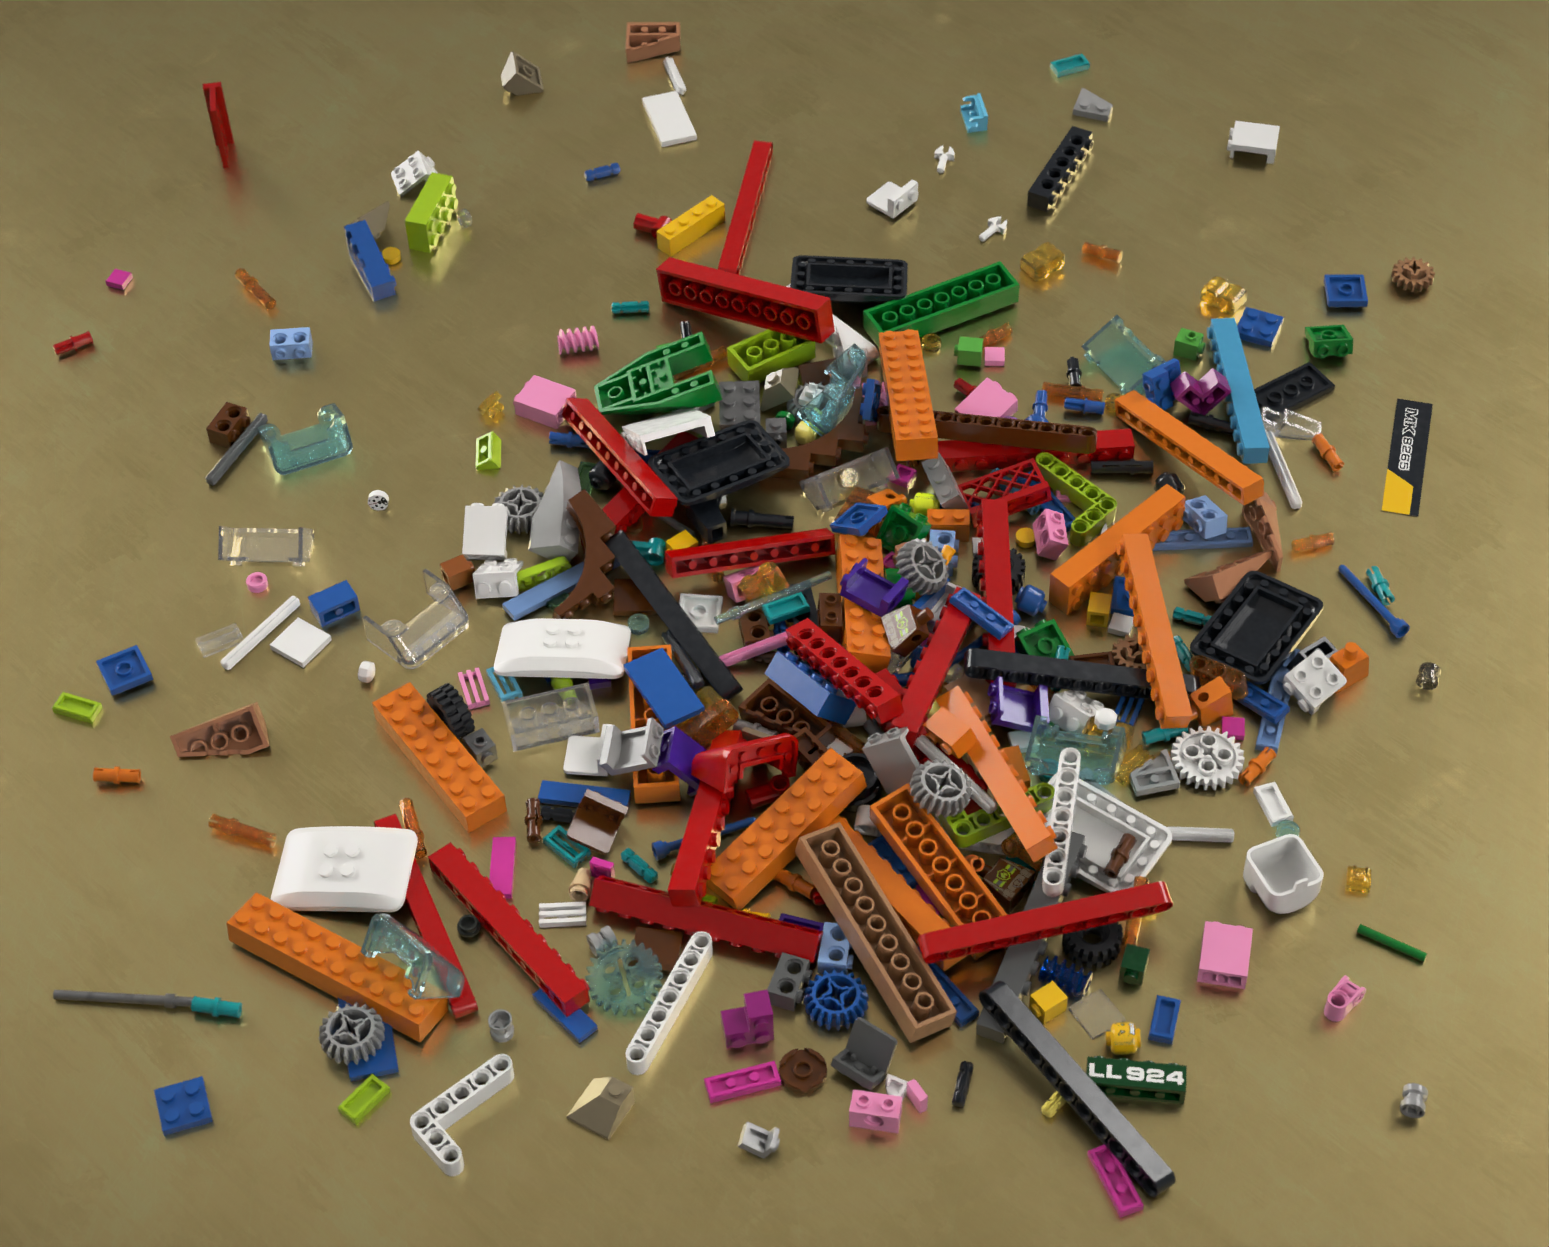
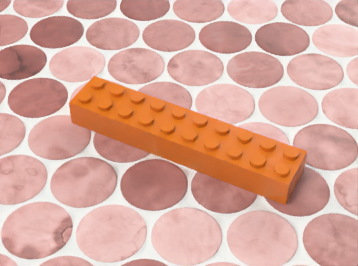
[879,329,938,461]
[226,892,449,1042]

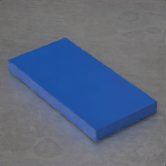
[623,648,705,730]
[338,998,399,1082]

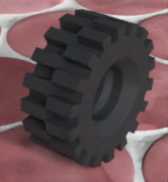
[972,548,1026,595]
[426,683,475,740]
[1062,922,1123,969]

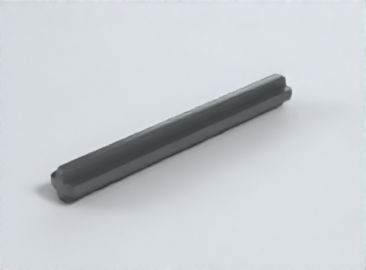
[205,413,268,486]

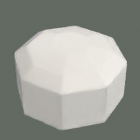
[358,661,376,683]
[1094,708,1117,731]

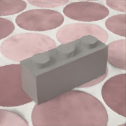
[921,453,968,509]

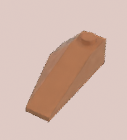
[1242,492,1283,572]
[1184,550,1273,604]
[170,702,270,757]

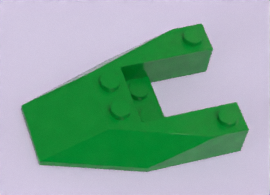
[594,331,722,415]

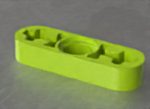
[517,556,572,592]

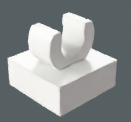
[798,383,824,410]

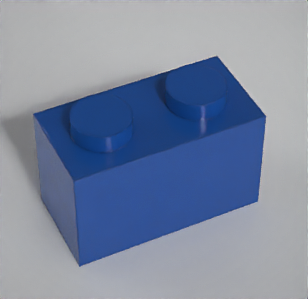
[308,580,360,627]

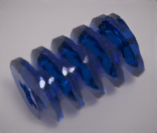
[1038,955,1093,998]

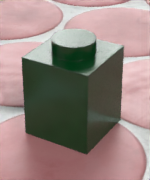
[1119,943,1150,985]

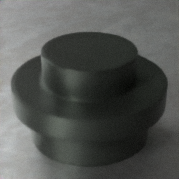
[457,915,481,937]

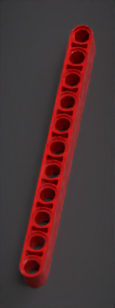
[718,140,773,275]
[374,813,478,1019]
[917,881,1173,964]

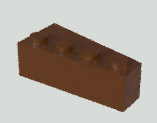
[738,678,835,747]

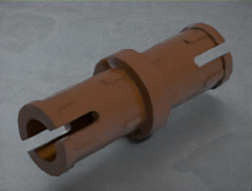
[524,798,543,843]
[1103,833,1137,879]

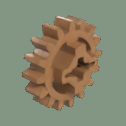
[1391,257,1435,292]
[1112,634,1147,669]

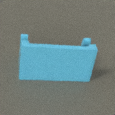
[960,93,988,133]

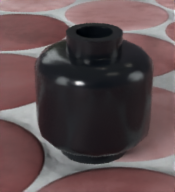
[588,461,618,491]
[1154,472,1185,494]

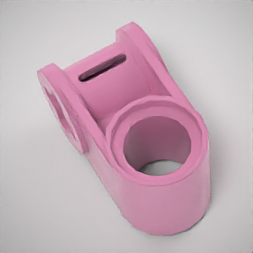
[1324,975,1367,1022]

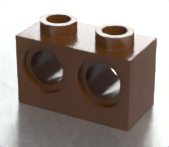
[206,402,251,448]
[817,593,843,643]
[738,606,774,647]
[793,726,828,771]

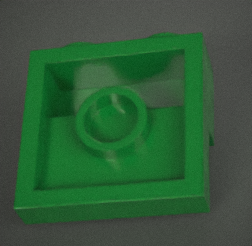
[1305,325,1354,358]
[876,503,932,553]
[1015,619,1074,658]

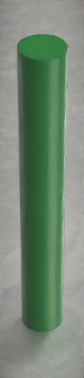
[1357,924,1428,962]

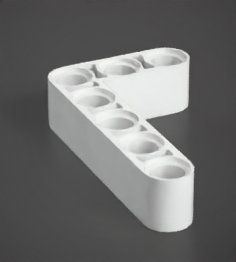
[410,1054,514,1176]

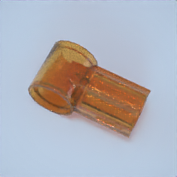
[1001,832,1045,872]

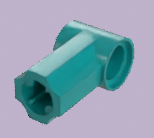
[631,538,666,566]

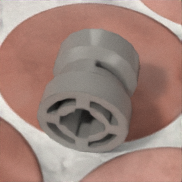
[586,926,618,957]
[488,1009,514,1043]
[1400,1083,1428,1118]

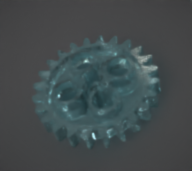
[585,939,664,1016]

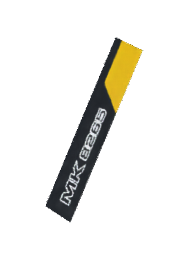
[1382,398,1433,516]

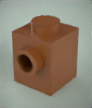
[440,554,475,591]

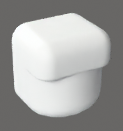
[1243,834,1324,914]

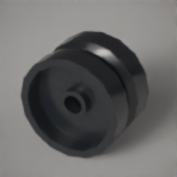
[842,753,882,812]

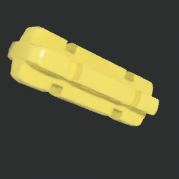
[1041,1090,1066,1118]

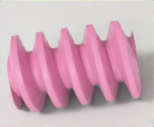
[557,326,599,355]

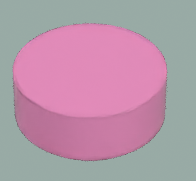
[246,572,268,593]

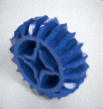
[804,969,869,1031]

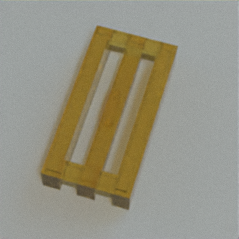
[1107,744,1156,785]

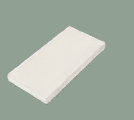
[642,91,697,147]

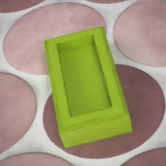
[52,692,103,724]
[337,1074,390,1125]

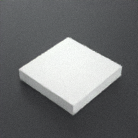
[679,593,723,633]
[270,617,332,668]

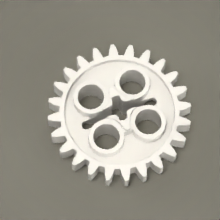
[1170,726,1245,790]

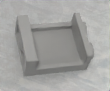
[599,718,664,776]
[862,727,920,794]

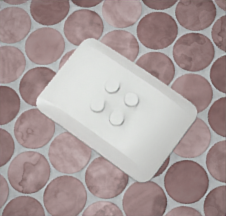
[494,619,631,679]
[1013,773,1172,893]
[271,826,418,912]

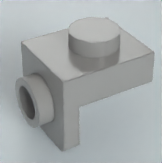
[738,1122,780,1159]

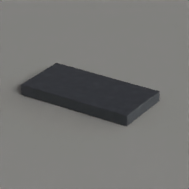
[1254,362,1335,422]

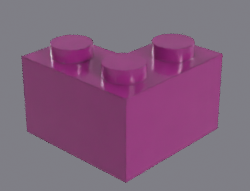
[1170,368,1232,415]
[720,989,774,1048]

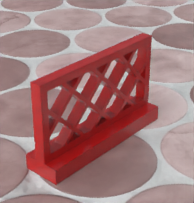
[203,82,234,169]
[958,458,1052,528]

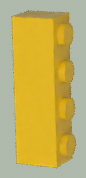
[657,195,725,257]

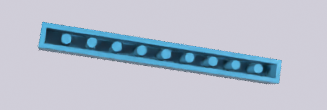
[1207,318,1270,464]

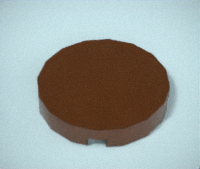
[779,1048,827,1094]

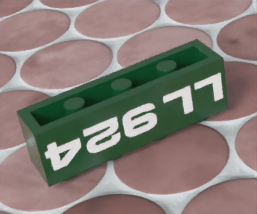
[1086,1056,1187,1104]

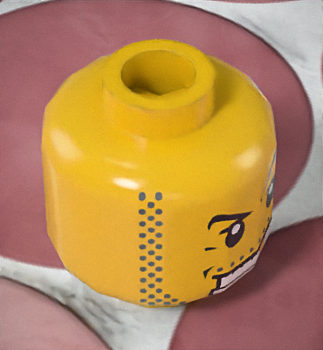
[1106,1022,1141,1055]

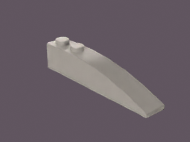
[528,460,581,561]

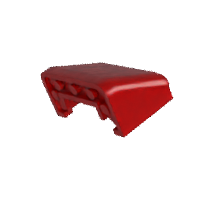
[691,733,799,793]

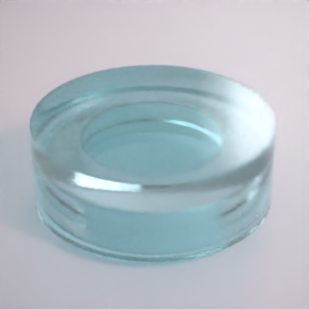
[628,614,649,635]
[1276,820,1300,838]

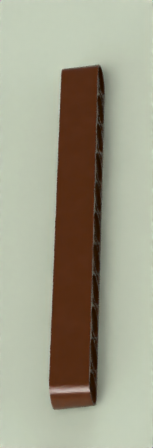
[876,406,1097,454]

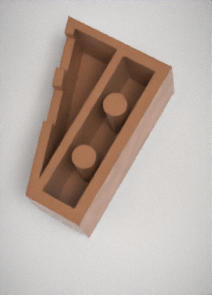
[626,22,681,64]

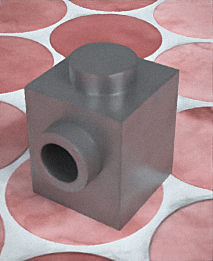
[765,418,787,448]
[463,728,498,767]

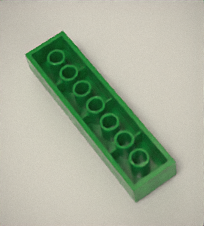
[863,261,1020,348]

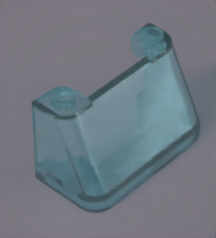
[1081,315,1166,395]
[796,343,866,436]
[257,403,353,475]
[1024,715,1127,785]
[360,914,465,999]

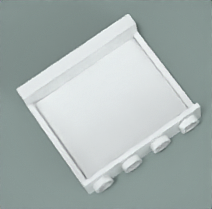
[621,408,715,456]

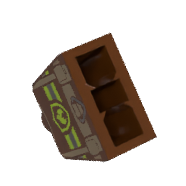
[881,605,934,657]
[976,858,1035,914]

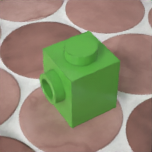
[1173,328,1206,361]
[954,336,983,366]

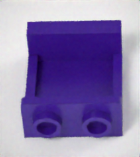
[840,558,909,617]
[988,676,1050,735]
[652,726,706,797]

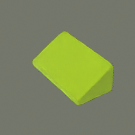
[476,431,501,470]

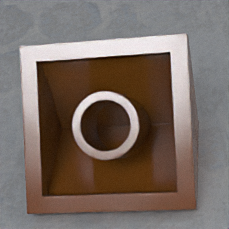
[794,358,843,390]

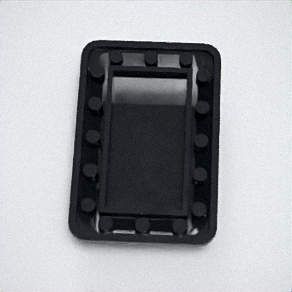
[790,255,908,304]
[648,420,790,506]
[1190,571,1323,685]

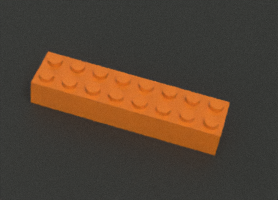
[1049,484,1186,615]
[835,534,891,673]
[627,645,681,804]
[372,682,507,833]
[706,748,867,910]
[870,783,1008,960]

